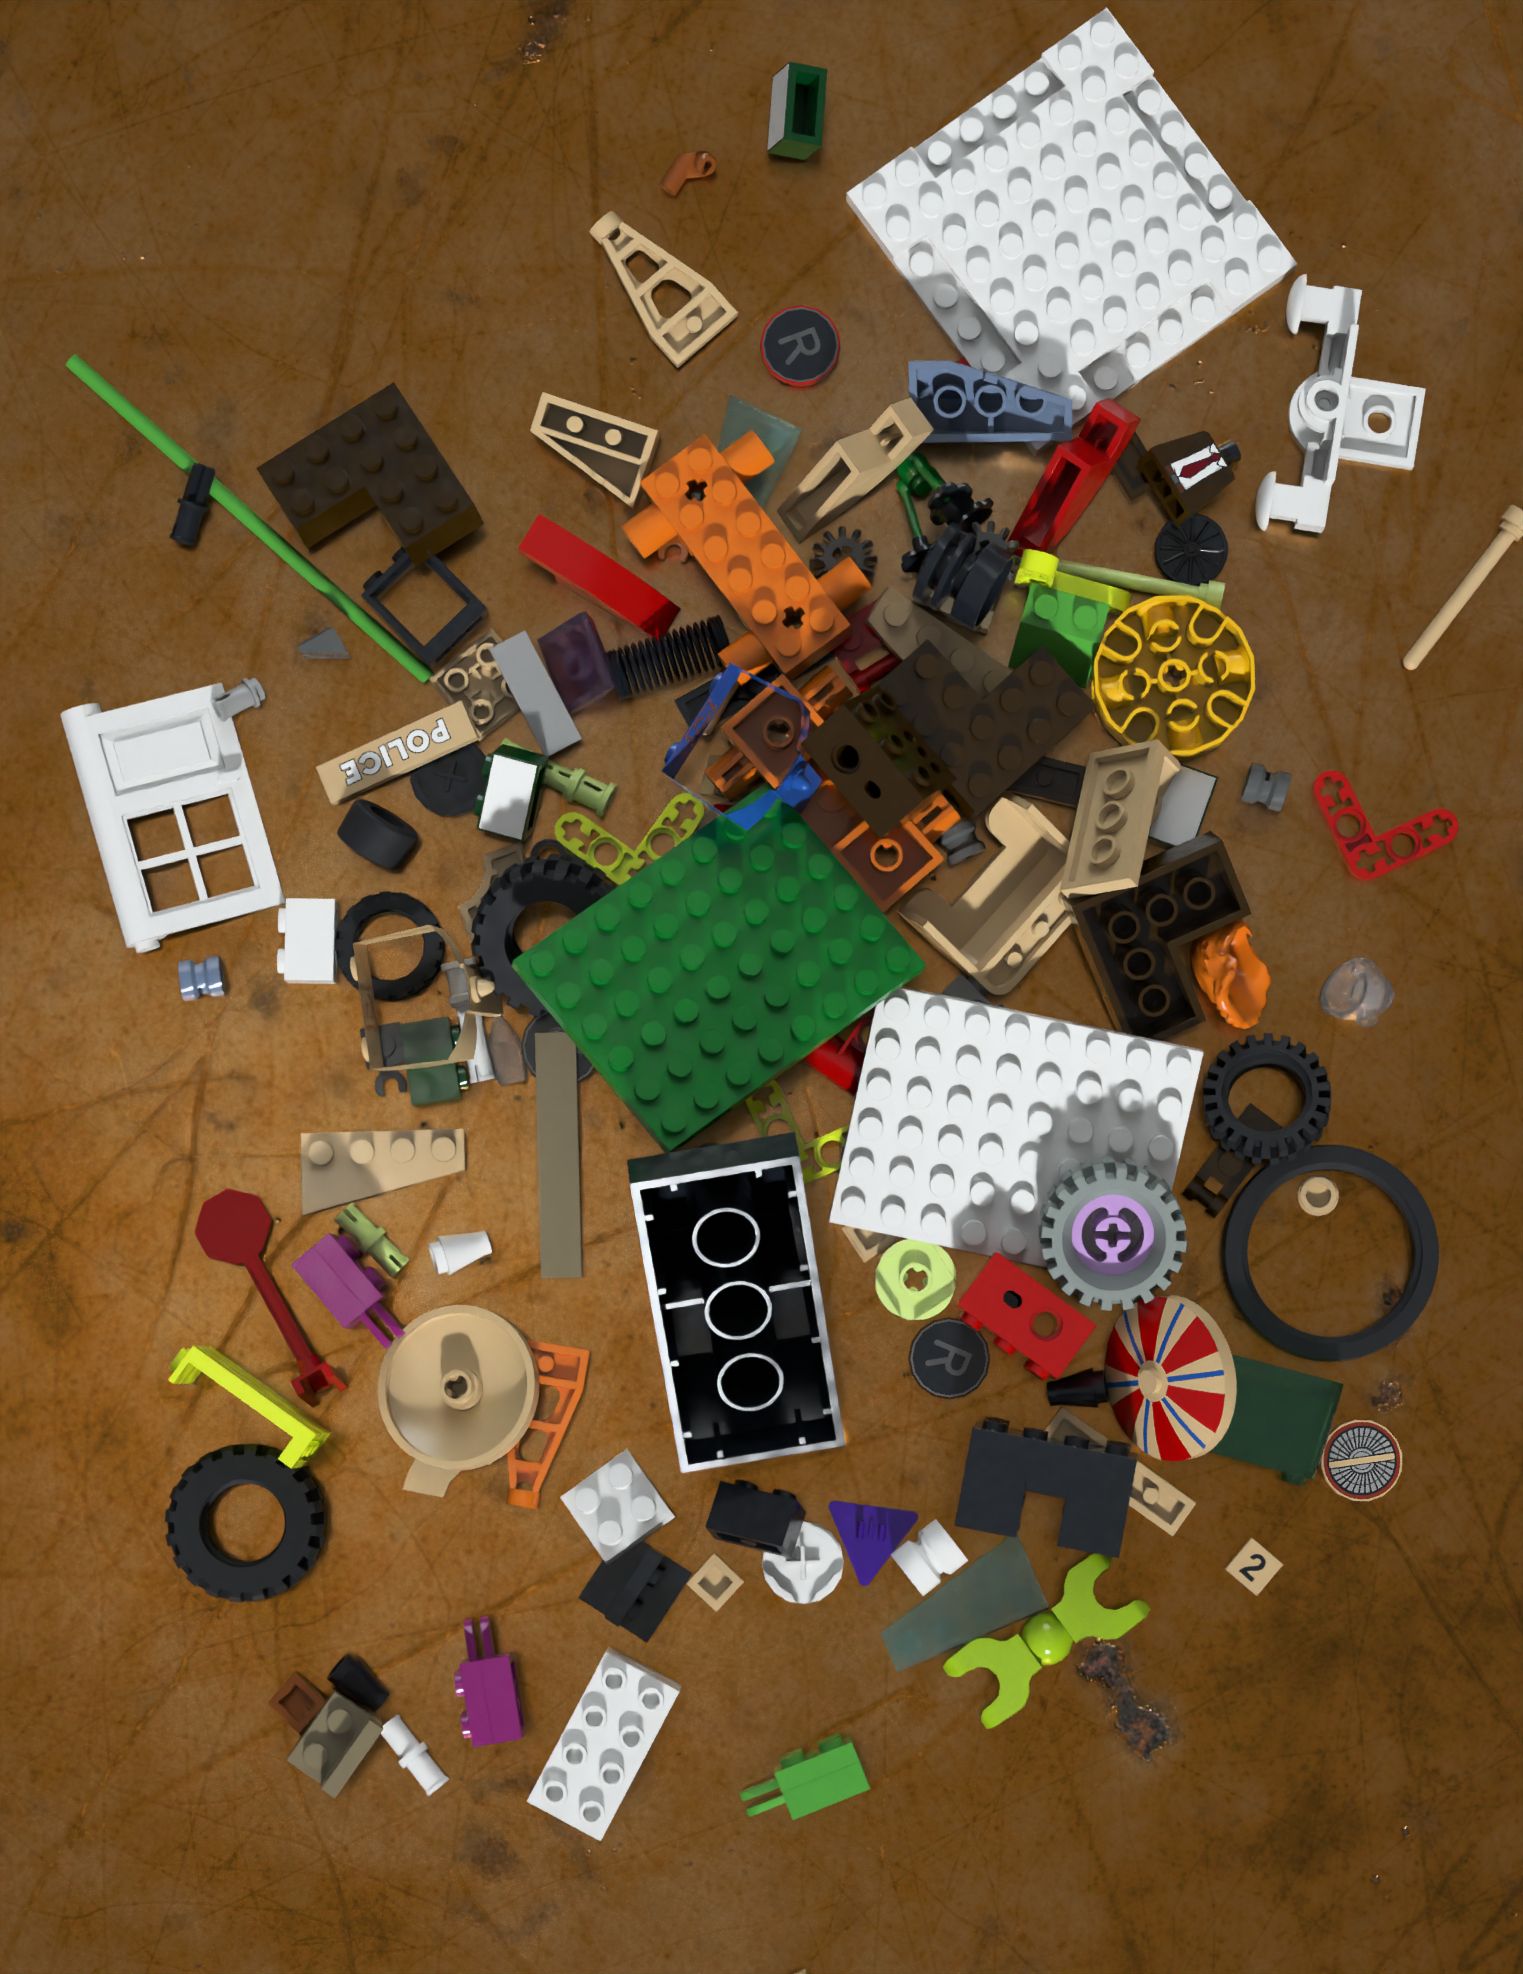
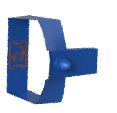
[662,663,822,830]

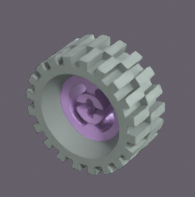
[1038,1156,1187,1311]

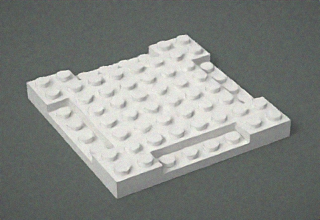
[846,8,1297,457]

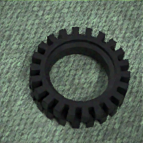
[1203,1033,1331,1165]

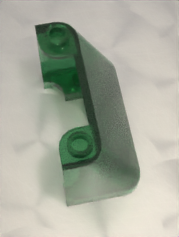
[1209,1354,1344,1486]

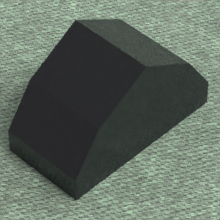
[627,1132,845,1473]

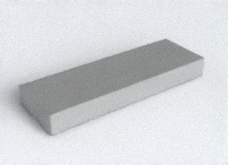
[489,631,582,756]

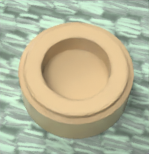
[1297,1175,1339,1216]

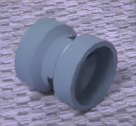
[178,956,226,1001]

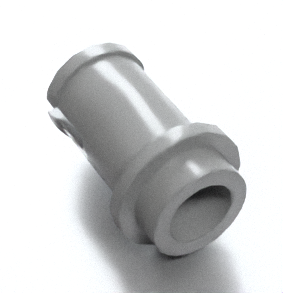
[210,677,265,722]

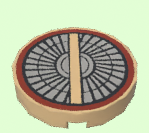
[1320,1420,1402,1501]

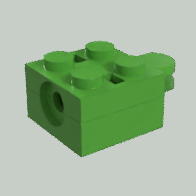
[739,1733,870,1820]

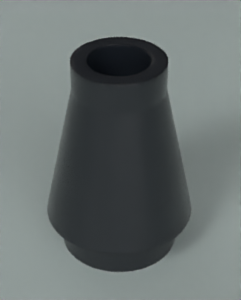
[1047,1367,1109,1408]
[327,1653,389,1712]

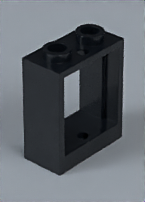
[361,547,489,670]

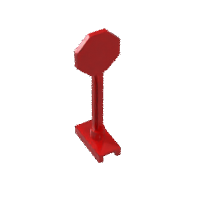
[194,1188,348,1408]

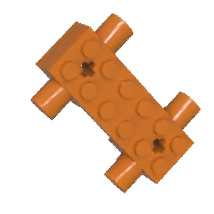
[621,429,872,686]
[704,665,961,914]

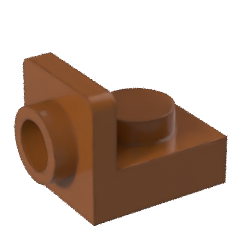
[268,1672,327,1736]

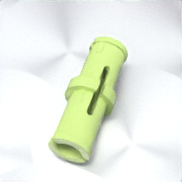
[334,1202,410,1278]

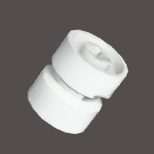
[890,1519,968,1596]

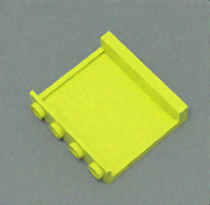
[168,1346,332,1469]

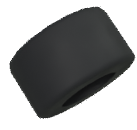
[337,799,417,869]

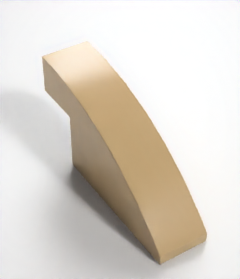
[777,398,934,543]

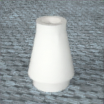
[428,1230,492,1275]

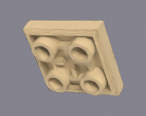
[429,628,521,742]

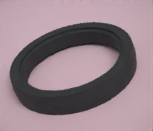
[1221,1145,1439,1362]

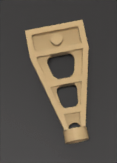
[589,211,738,368]

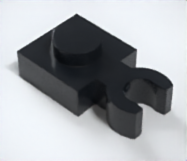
[360,1022,407,1097]

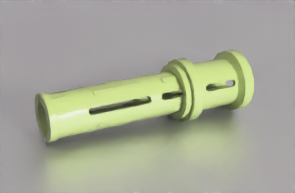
[500,738,617,818]

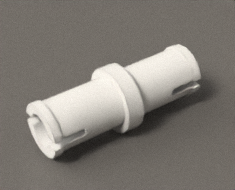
[381,1714,449,1796]

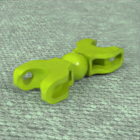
[943,1553,1151,1729]

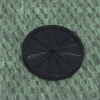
[1155,513,1228,586]

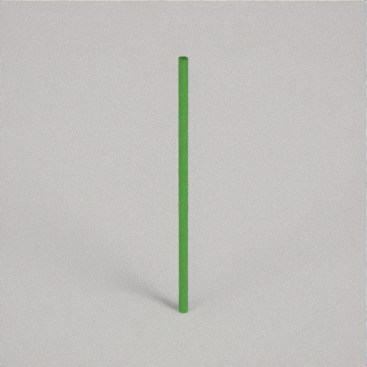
[65,354,435,684]

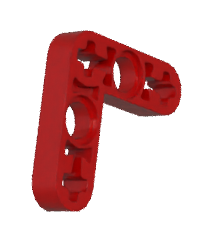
[1311,770,1459,881]

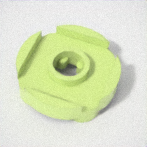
[875,1239,956,1320]

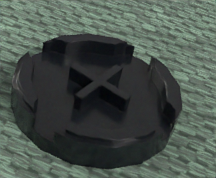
[410,743,487,817]

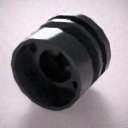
[912,522,1015,631]

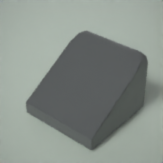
[298,627,351,659]

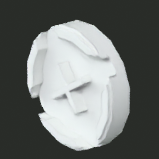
[762,1521,844,1604]

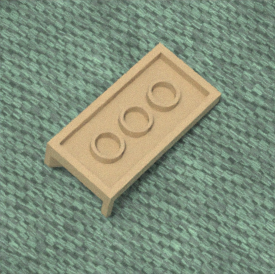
[1060,739,1181,899]

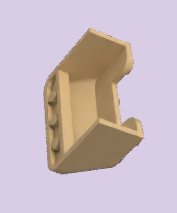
[896,790,1072,995]

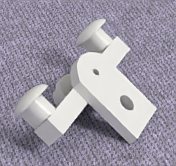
[1255,274,1426,533]

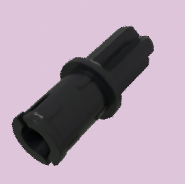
[169,463,215,545]

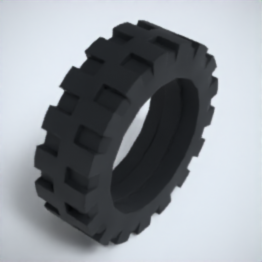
[335,891,445,1001]

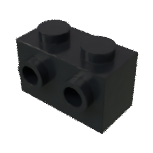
[705,1479,806,1558]

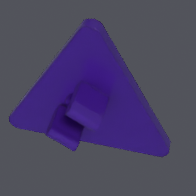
[829,1501,918,1586]

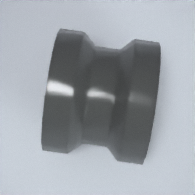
[938,819,986,866]

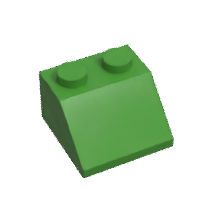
[1007,583,1110,689]

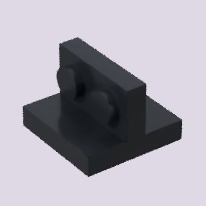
[578,1541,692,1643]

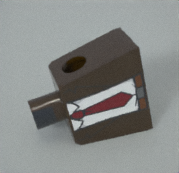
[1137,431,1241,527]

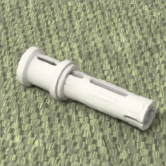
[440,957,496,1084]

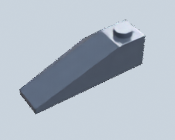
[908,360,1072,443]

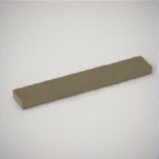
[535,1032,582,1278]

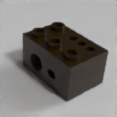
[801,685,957,839]

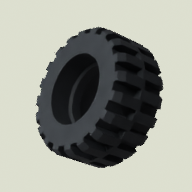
[471,854,617,1017]
[165,1443,327,1603]

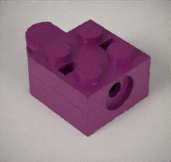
[291,1233,406,1350]
[454,1615,526,1747]

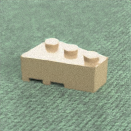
[530,392,662,509]

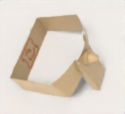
[350,925,503,1071]

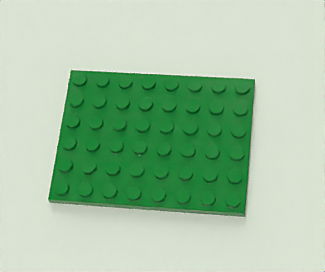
[511,782,926,1153]

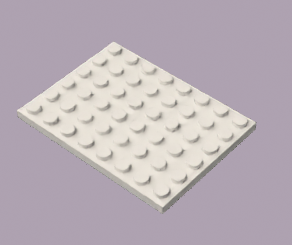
[829,986,1204,1268]

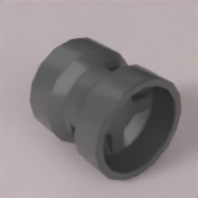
[1240,762,1292,812]

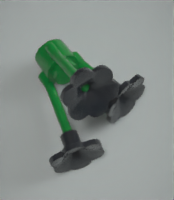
[896,452,994,573]

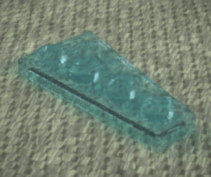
[881,1534,1049,1673]

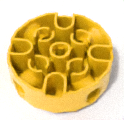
[1091,595,1255,761]

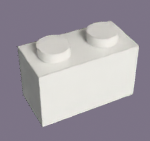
[277,898,339,984]

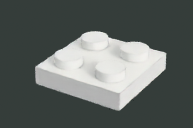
[560,1449,675,1566]

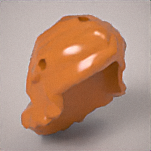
[1189,918,1271,1029]

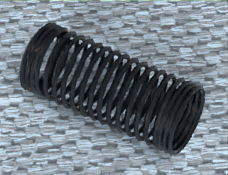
[604,614,730,701]

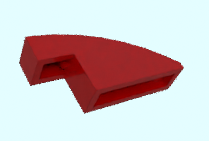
[1007,398,1141,558]
[518,514,681,644]

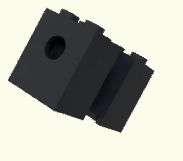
[954,1416,1138,1558]

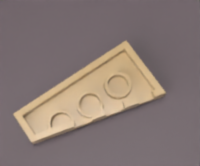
[301,1129,466,1216]

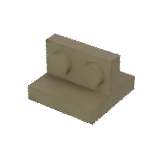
[286,1689,383,1799]

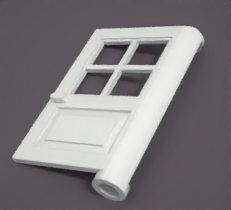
[60,683,285,953]

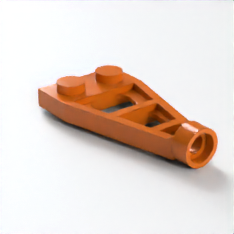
[505,1340,590,1509]

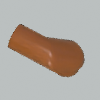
[659,150,717,196]

